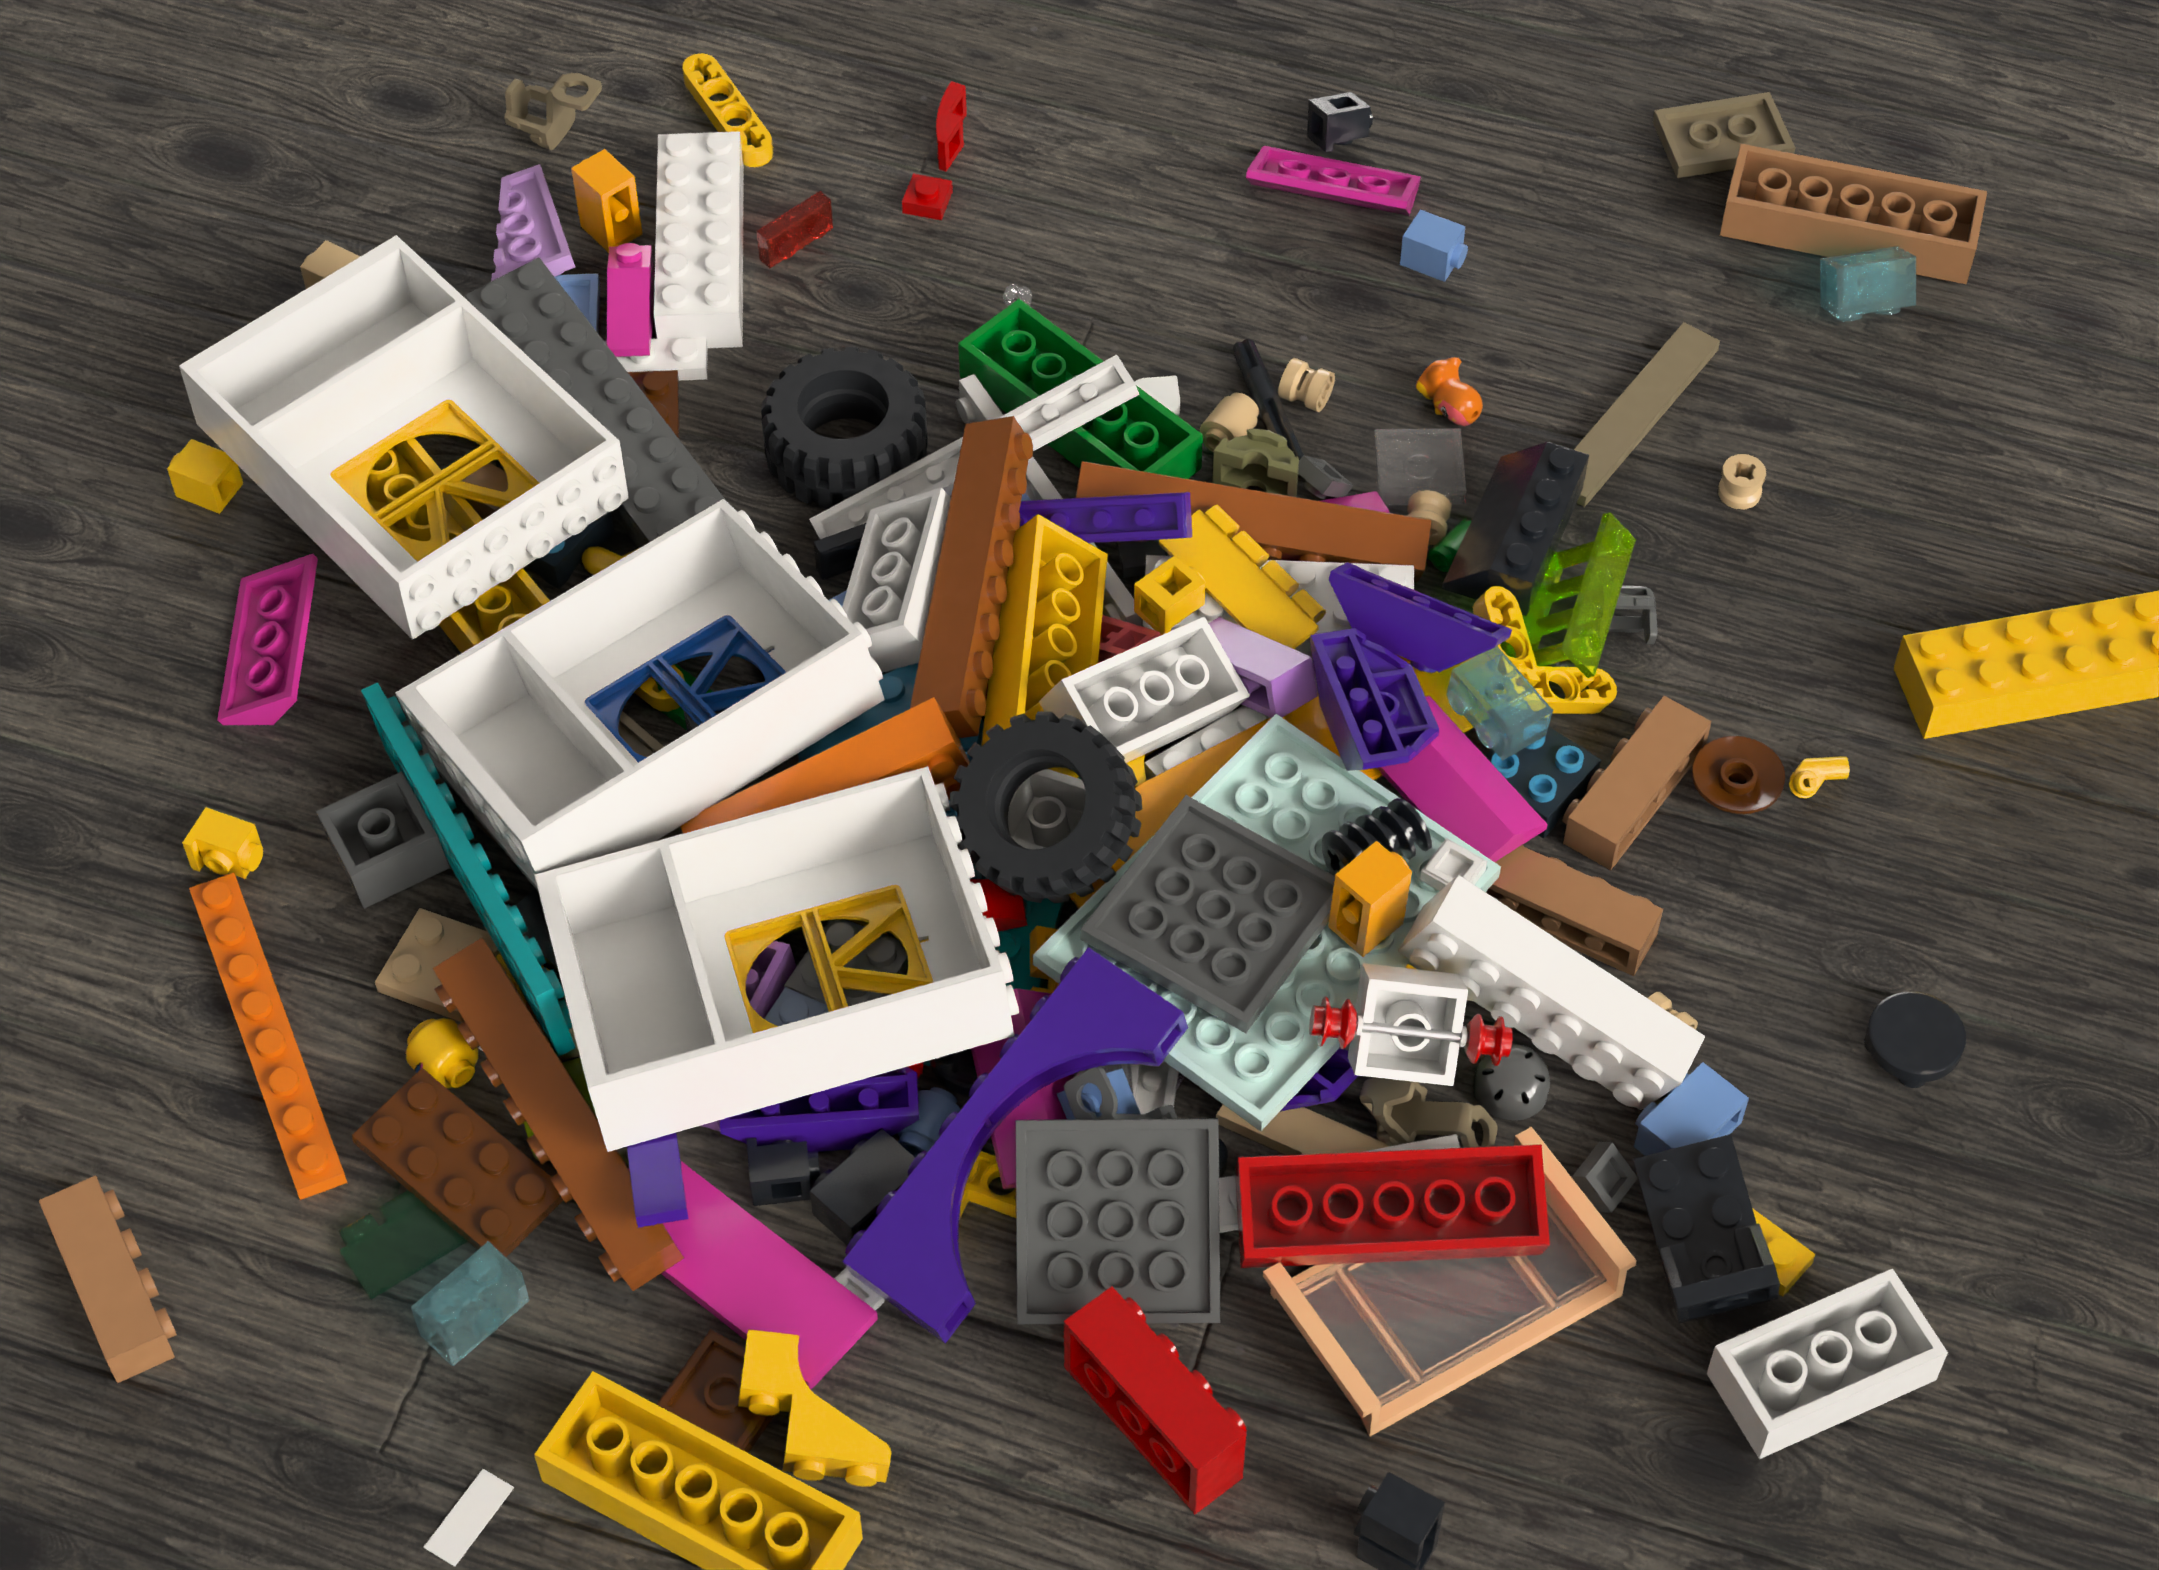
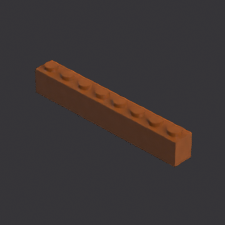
[910,416,1033,738]
[1075,461,1432,583]
[432,937,684,1291]

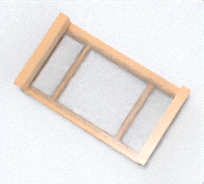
[1263,1127,1637,1437]

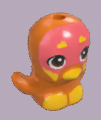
[1416,357,1483,426]

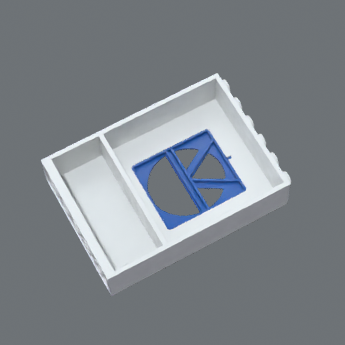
[395,499,885,892]

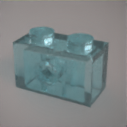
[1820,246,1916,321]
[1446,646,1553,761]
[411,1241,529,1366]

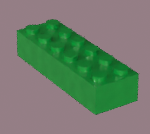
[958,299,1203,479]

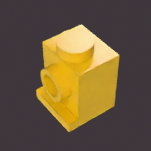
[1134,555,1206,635]
[182,807,263,879]

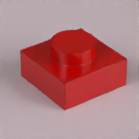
[902,173,953,221]

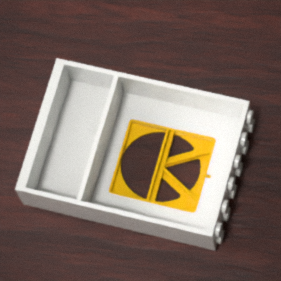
[179,235,629,640]
[535,766,1019,1152]

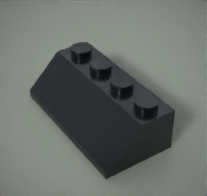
[1442,442,1589,616]

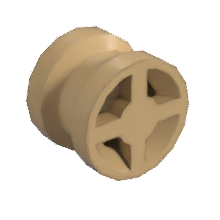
[1718,454,1766,509]
[1407,490,1452,545]

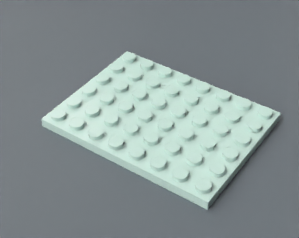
[1033,714,1501,1132]

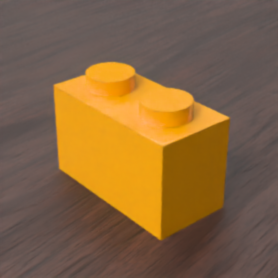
[571,149,643,253]
[1328,841,1412,957]

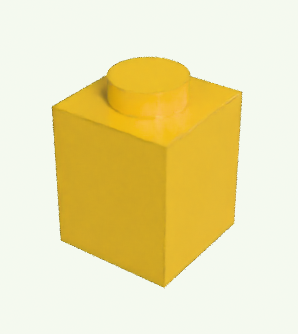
[167,439,243,514]

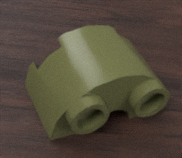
[1212,429,1299,497]

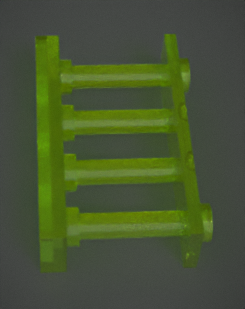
[1485,512,1636,678]

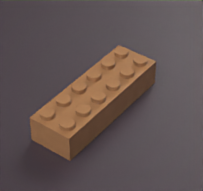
[1720,144,1987,284]

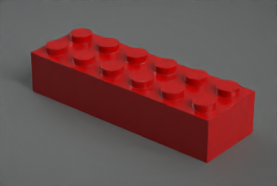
[1235,1144,1550,1268]

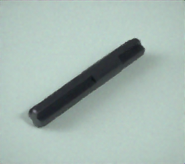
[1233,339,1304,461]

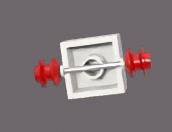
[1309,963,1512,1086]

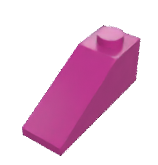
[607,243,655,357]

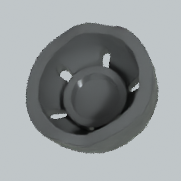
[1473,1044,1550,1121]

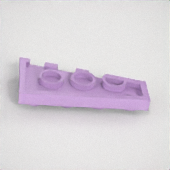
[491,164,575,281]

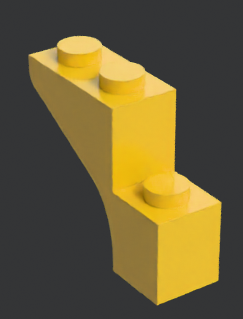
[738,1329,891,1486]

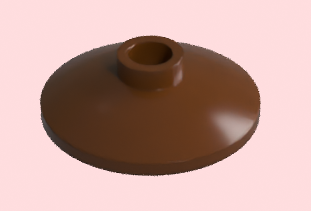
[1692,736,1785,814]

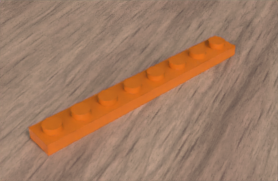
[189,873,347,1200]

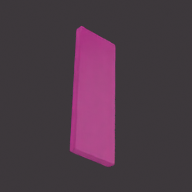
[629,1161,878,1390]

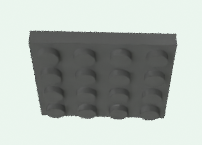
[1080,795,1335,1034]
[1016,1118,1220,1324]

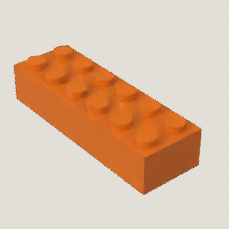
[680,697,970,834]

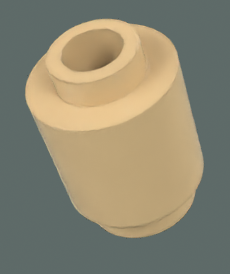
[1200,393,1259,452]

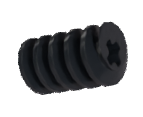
[1321,798,1432,876]

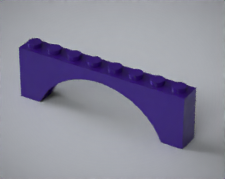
[842,947,1188,1343]

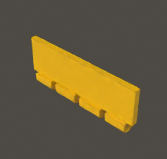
[1159,505,1326,649]

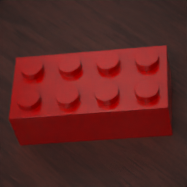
[1064,1286,1247,1515]

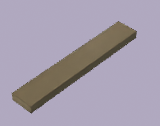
[1574,322,1720,507]

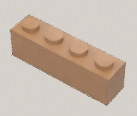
[1562,696,1712,870]
[1486,845,1663,976]
[38,1175,177,1383]

